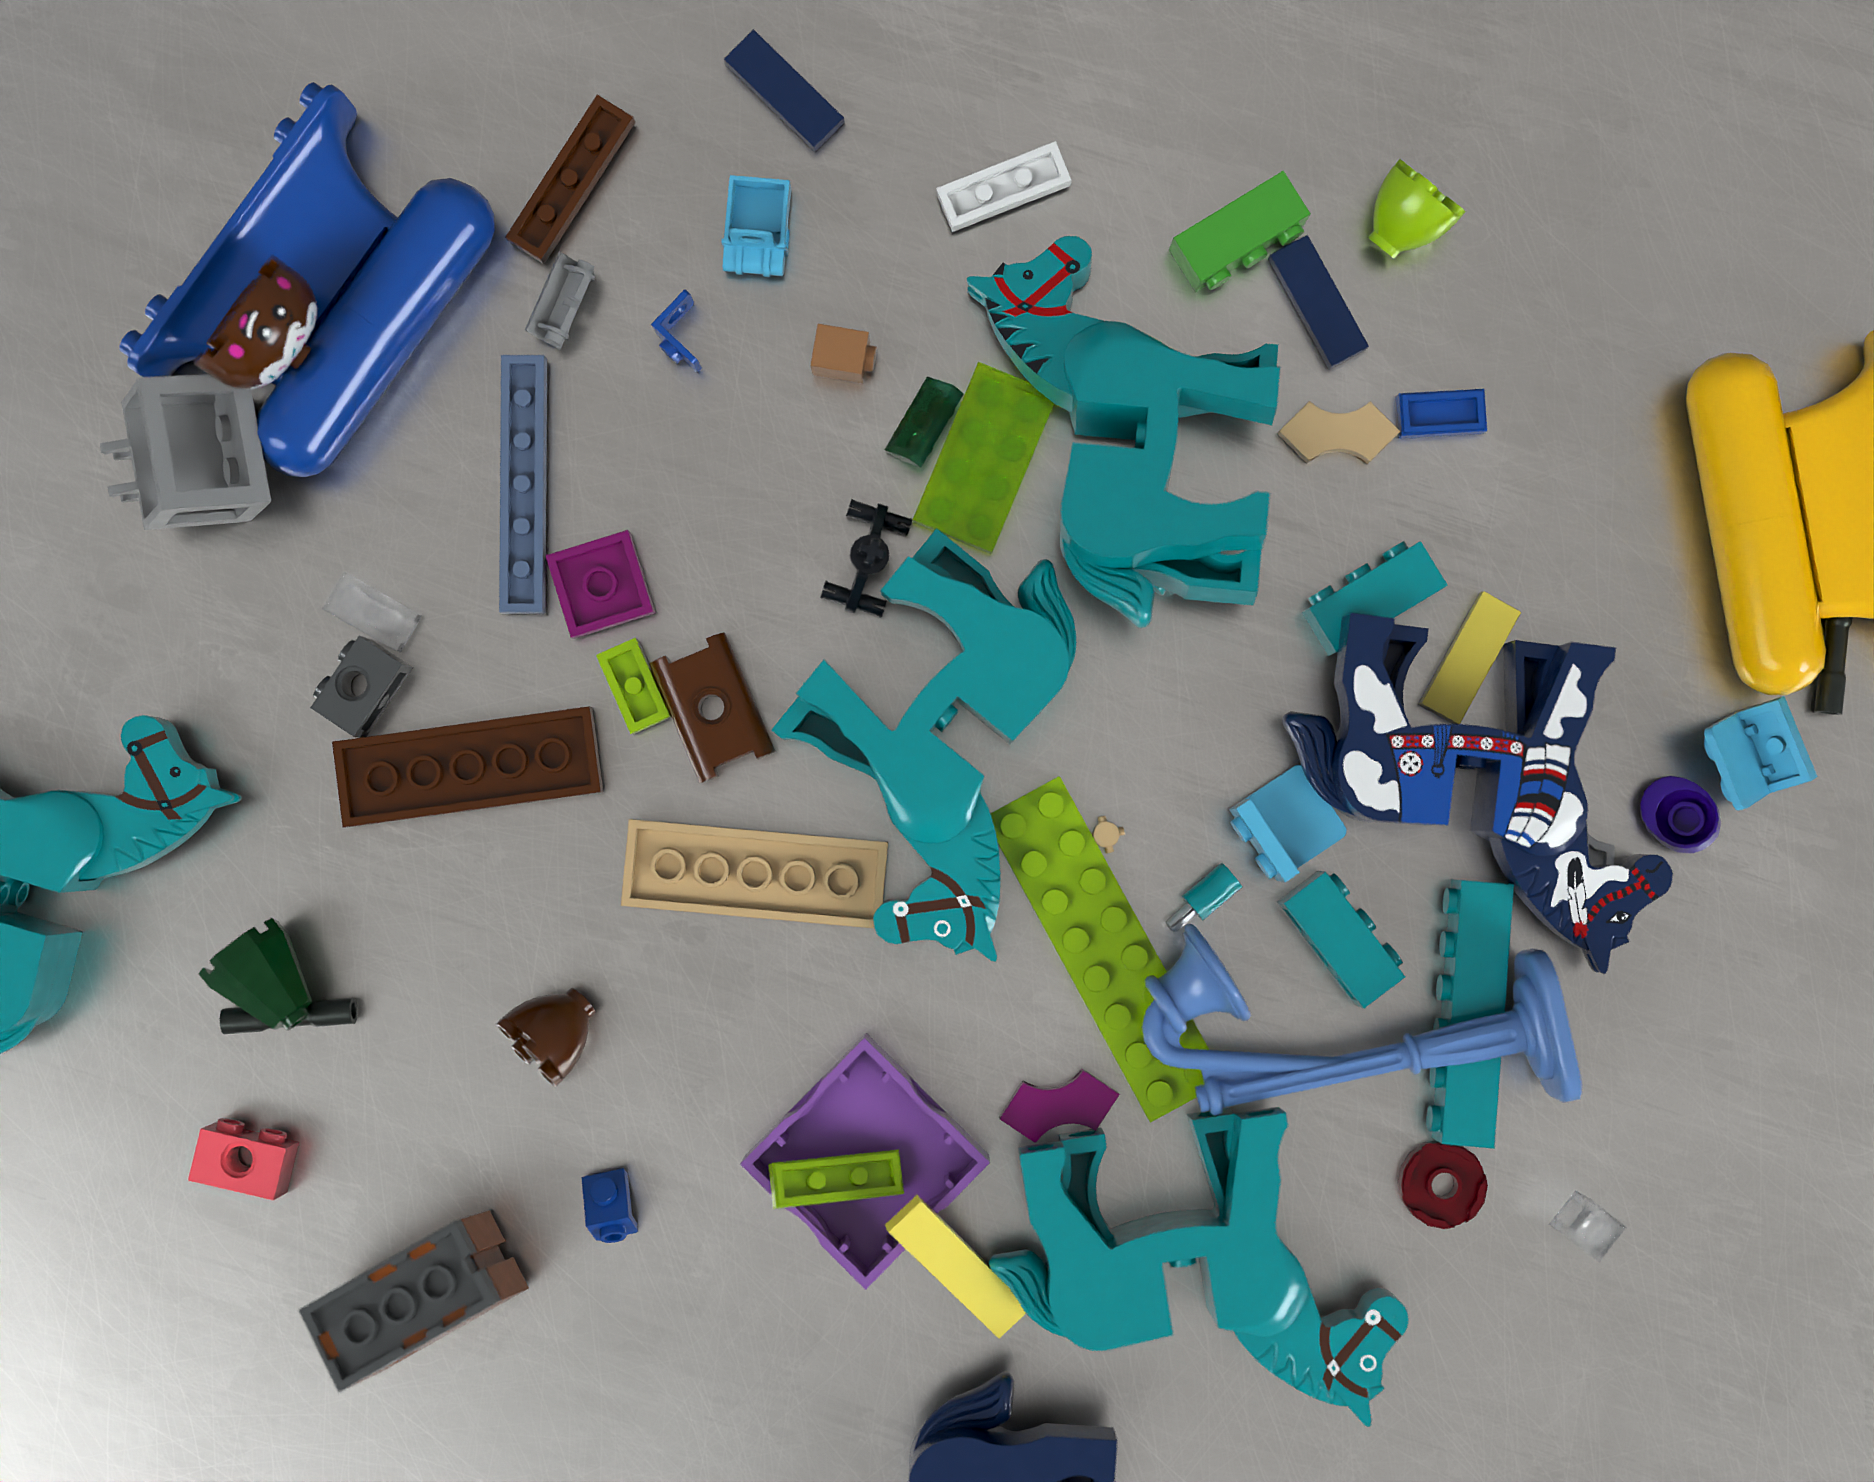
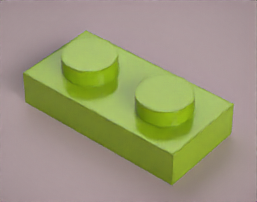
[596,638,672,735]

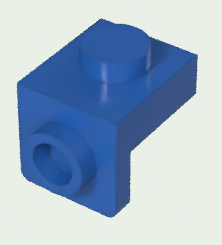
[581,1168,638,1243]

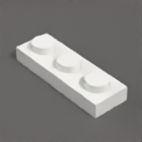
[936,141,1072,232]

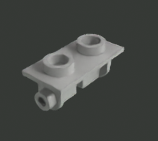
[525,252,595,349]

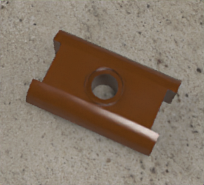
[649,632,776,783]

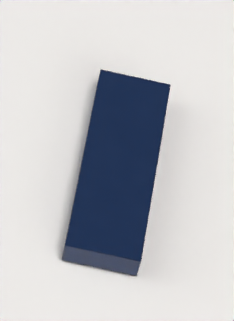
[724,29,845,152]
[1268,235,1369,369]

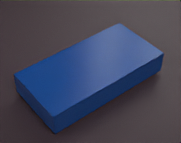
[1396,389,1487,439]

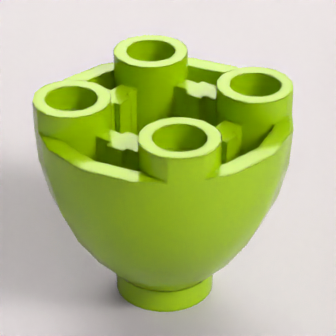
[1368,159,1466,259]

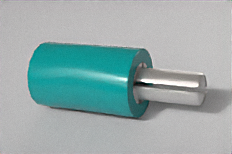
[1166,863,1242,932]

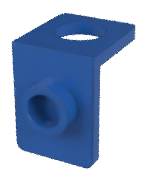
[651,289,702,373]

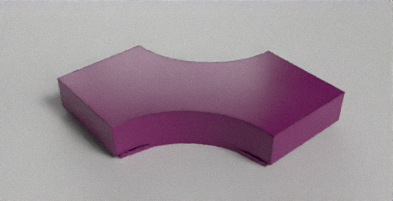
[999,1069,1120,1143]

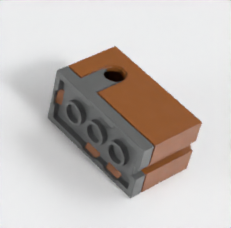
[299,1210,529,1393]

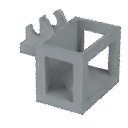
[100,374,271,530]

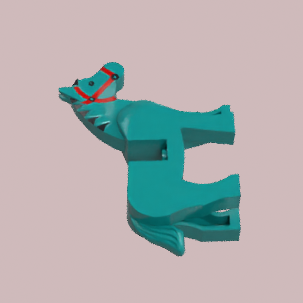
[967,236,1280,628]

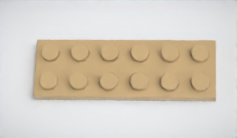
[621,819,888,928]

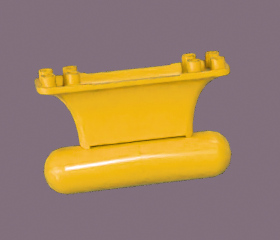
[1685,330,1874,695]

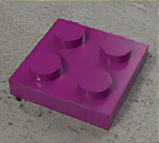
[545,530,656,639]

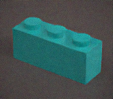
[1302,541,1448,656]
[1277,871,1405,1009]

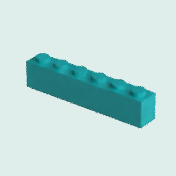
[1426,879,1514,1149]

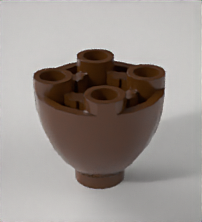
[496,988,596,1087]

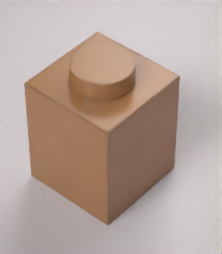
[810,324,877,383]

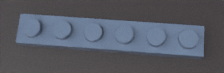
[499,355,547,614]

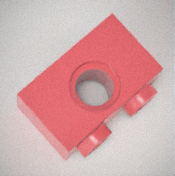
[188,1118,299,1200]

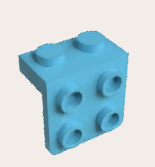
[1704,696,1818,811]
[1229,765,1347,882]

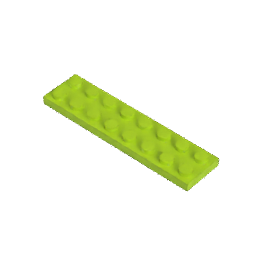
[990,776,1209,1123]

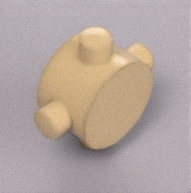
[1091,816,1125,853]

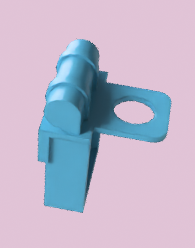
[721,175,791,277]

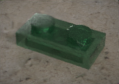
[884,376,964,468]

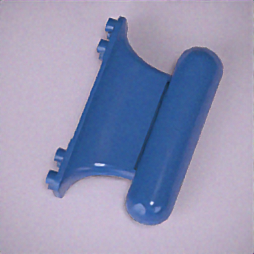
[119,82,495,477]

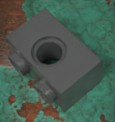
[310,635,413,738]

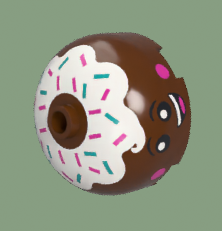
[194,255,317,389]

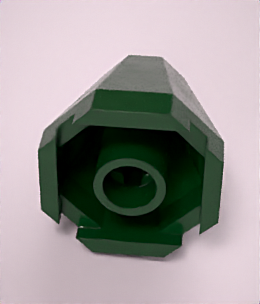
[198,918,312,1031]

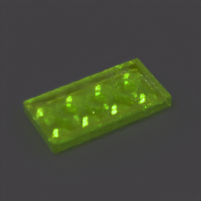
[913,362,1054,555]

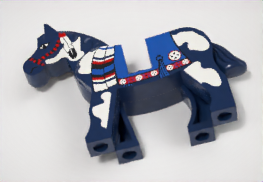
[1282,613,1673,974]

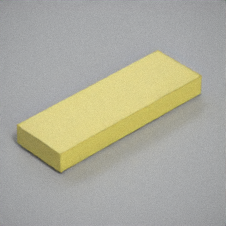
[1419,591,1521,724]

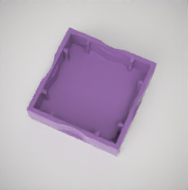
[740,1033,990,1290]

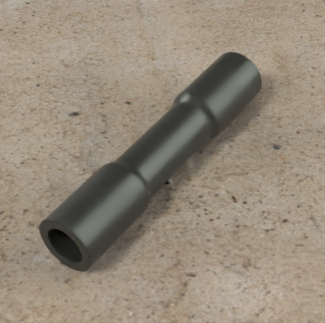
[1814,617,1853,715]
[220,998,357,1035]

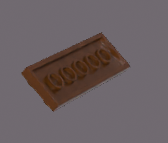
[332,706,603,828]

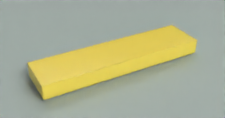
[885,1195,1026,1339]

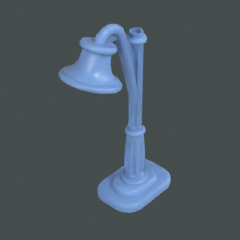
[1142,923,1582,1115]

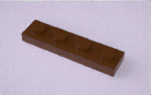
[505,94,636,264]

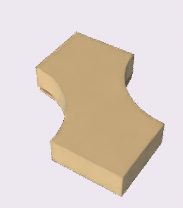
[1277,401,1401,464]

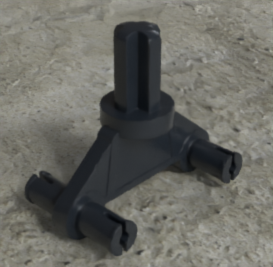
[820,499,913,618]

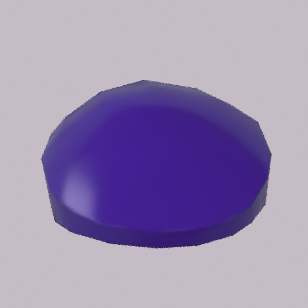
[1640,776,1721,853]

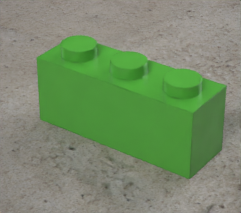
[1169,171,1311,292]

